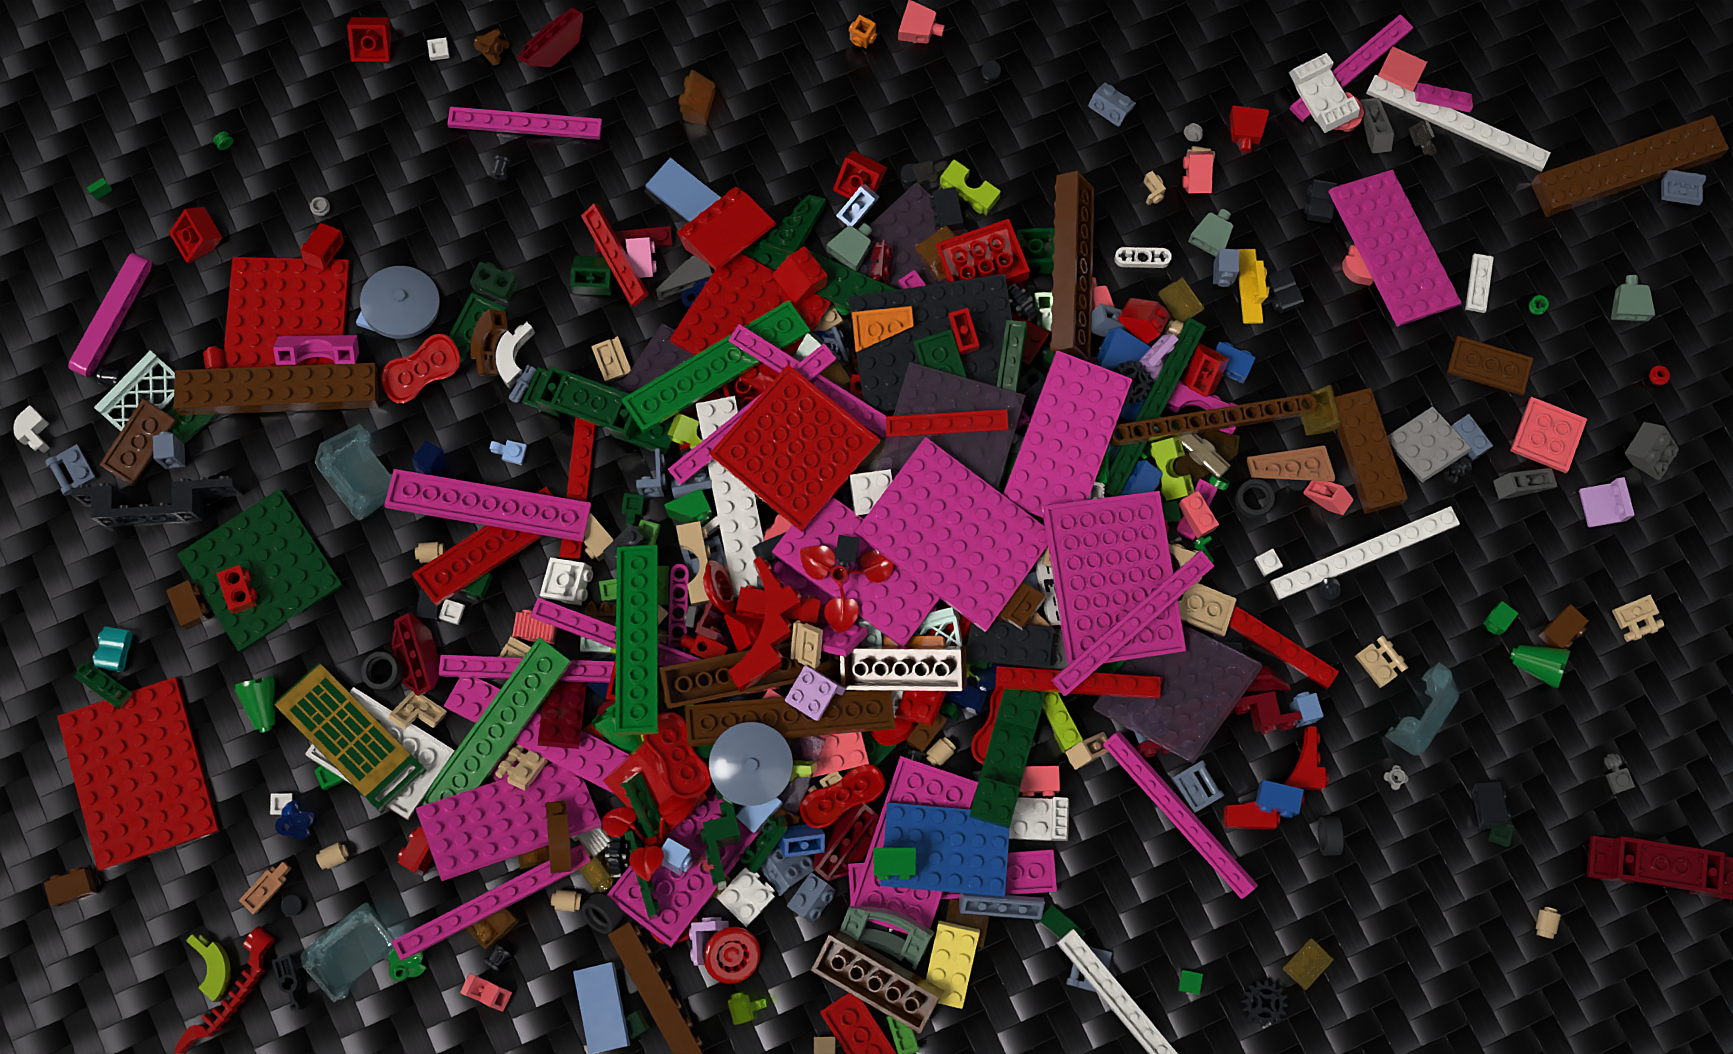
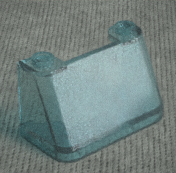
[315,424,393,520]
[1385,662,1459,755]
[301,903,395,1002]

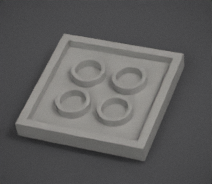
[1387,407,1471,483]

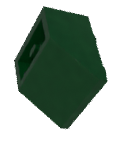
[570,256,613,295]

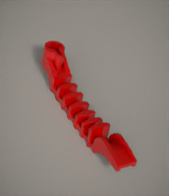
[174,926,275,1054]

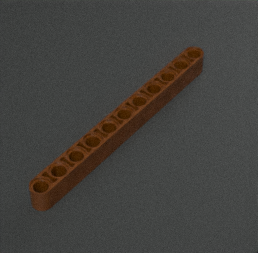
[1109,394,1316,446]

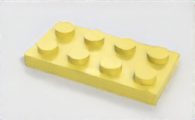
[926,921,980,1009]

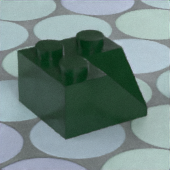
[1017,228,1055,274]

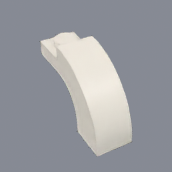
[496,322,535,389]

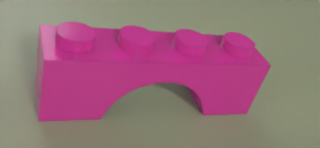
[273,335,359,365]
[1164,380,1237,434]

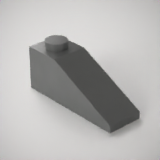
[1360,98,1394,153]
[656,255,712,299]
[1494,468,1558,499]

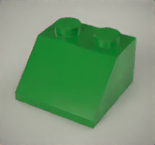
[664,488,713,527]
[873,848,916,880]

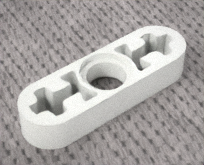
[1114,247,1171,268]

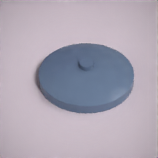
[360,266,440,339]
[709,722,793,806]

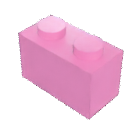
[626,237,657,278]

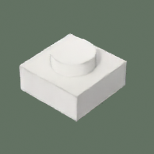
[427,38,450,61]
[1254,549,1283,576]
[438,599,465,625]
[270,794,293,815]

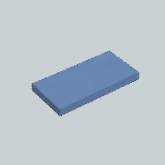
[645,158,721,222]
[573,962,630,1054]

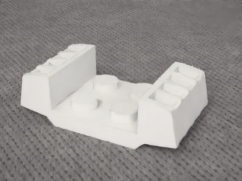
[1289,53,1360,133]
[1009,797,1069,841]

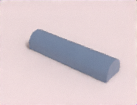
[959,893,1045,920]

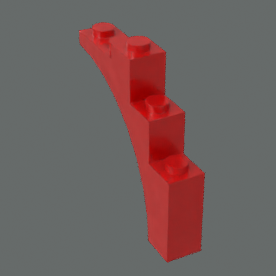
[728,556,802,693]
[1224,726,1329,830]

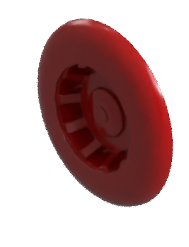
[703,560,736,614]
[704,927,761,984]

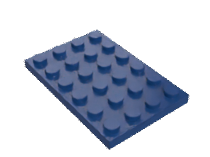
[880,803,1010,897]

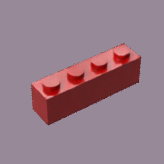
[736,585,821,628]

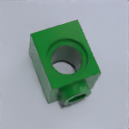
[1483,601,1518,635]

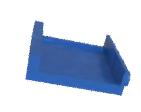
[1094,327,1154,423]

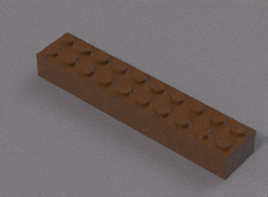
[1531,115,1729,217]
[1050,171,1094,363]
[174,363,379,415]
[658,642,861,709]

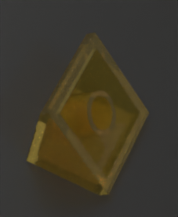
[1302,385,1341,436]

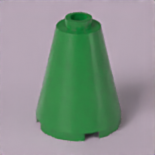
[1510,645,1570,688]
[233,675,275,733]
[592,703,643,754]

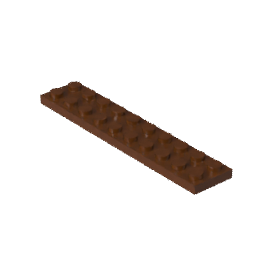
[685,690,895,747]

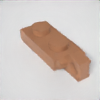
[239,862,291,915]

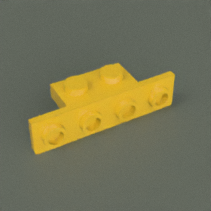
[1238,249,1269,324]

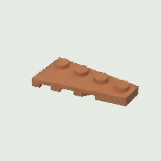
[1247,446,1335,481]

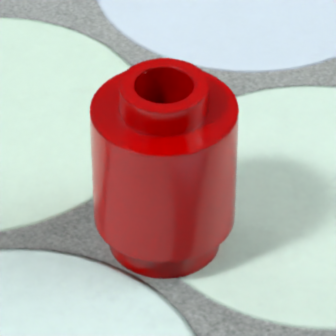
[203,346,226,369]

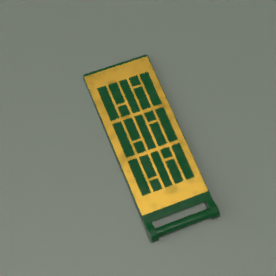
[274,663,427,814]

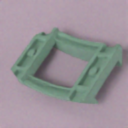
[840,906,935,970]

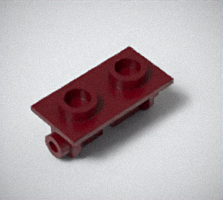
[871,240,893,283]

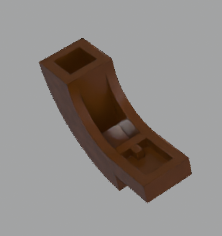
[471,309,508,377]
[545,801,572,873]

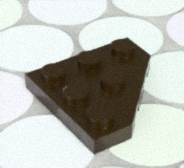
[1174,431,1240,485]

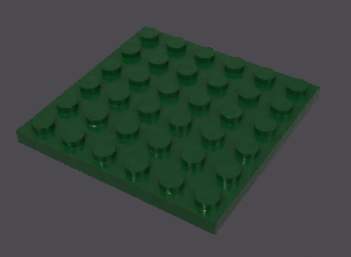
[177,489,343,653]

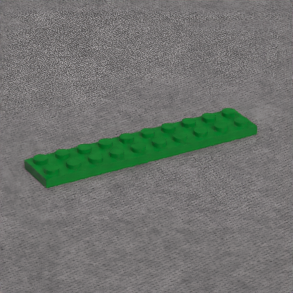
[622,300,811,433]
[615,545,658,736]
[421,637,573,805]

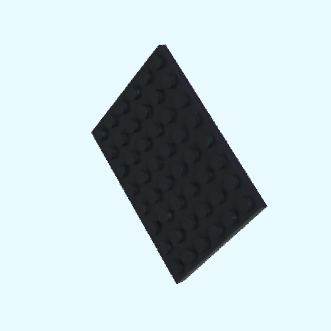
[848,274,1023,413]

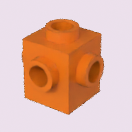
[849,15,877,48]

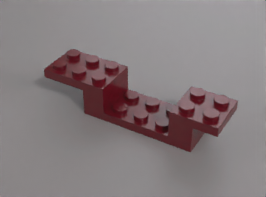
[1135,691,1302,758]
[1587,836,1733,900]

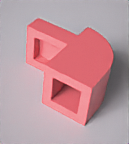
[1342,243,1374,286]
[460,973,512,1012]

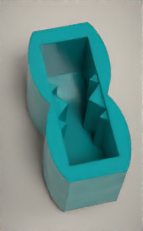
[93,626,132,672]

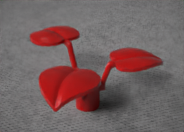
[800,545,894,634]
[602,795,696,882]

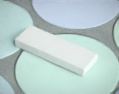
[1465,253,1494,313]

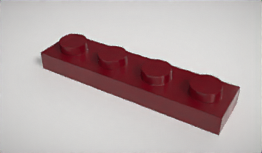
[594,226,673,254]

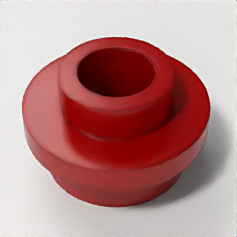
[1649,366,1670,385]

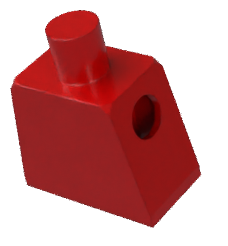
[1230,106,1269,153]
[679,633,728,659]

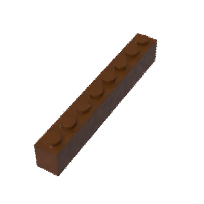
[608,922,708,1054]

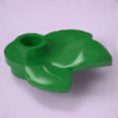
[388,948,426,981]

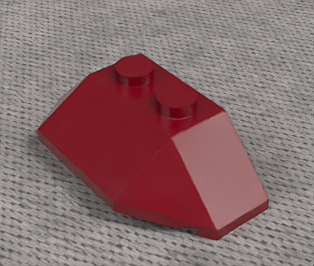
[517,8,583,67]
[392,613,440,696]
[1206,663,1290,696]
[813,804,878,881]

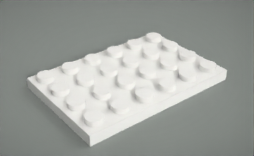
[305,687,455,820]

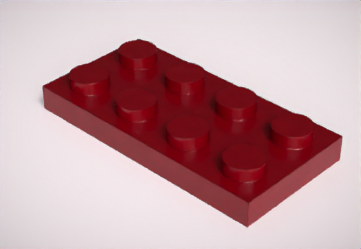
[538,681,587,749]

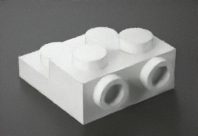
[540,558,593,605]
[717,867,775,927]

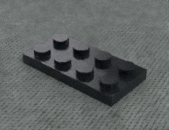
[967,622,1054,669]

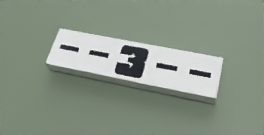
[1035,547,1061,627]

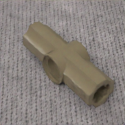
[1180,434,1231,479]

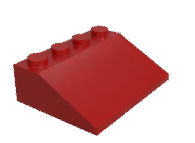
[677,187,776,270]
[935,219,1030,285]
[603,741,707,837]

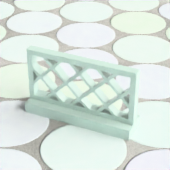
[94,351,175,431]
[881,607,963,646]

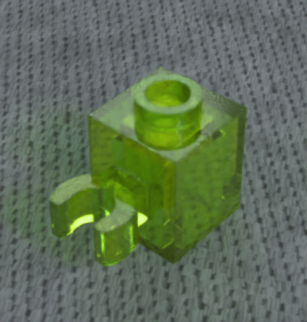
[728,992,767,1026]

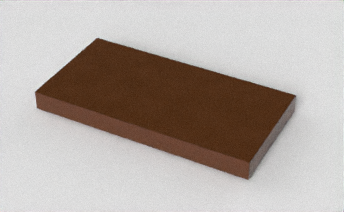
[1447,336,1533,395]
[100,399,177,486]

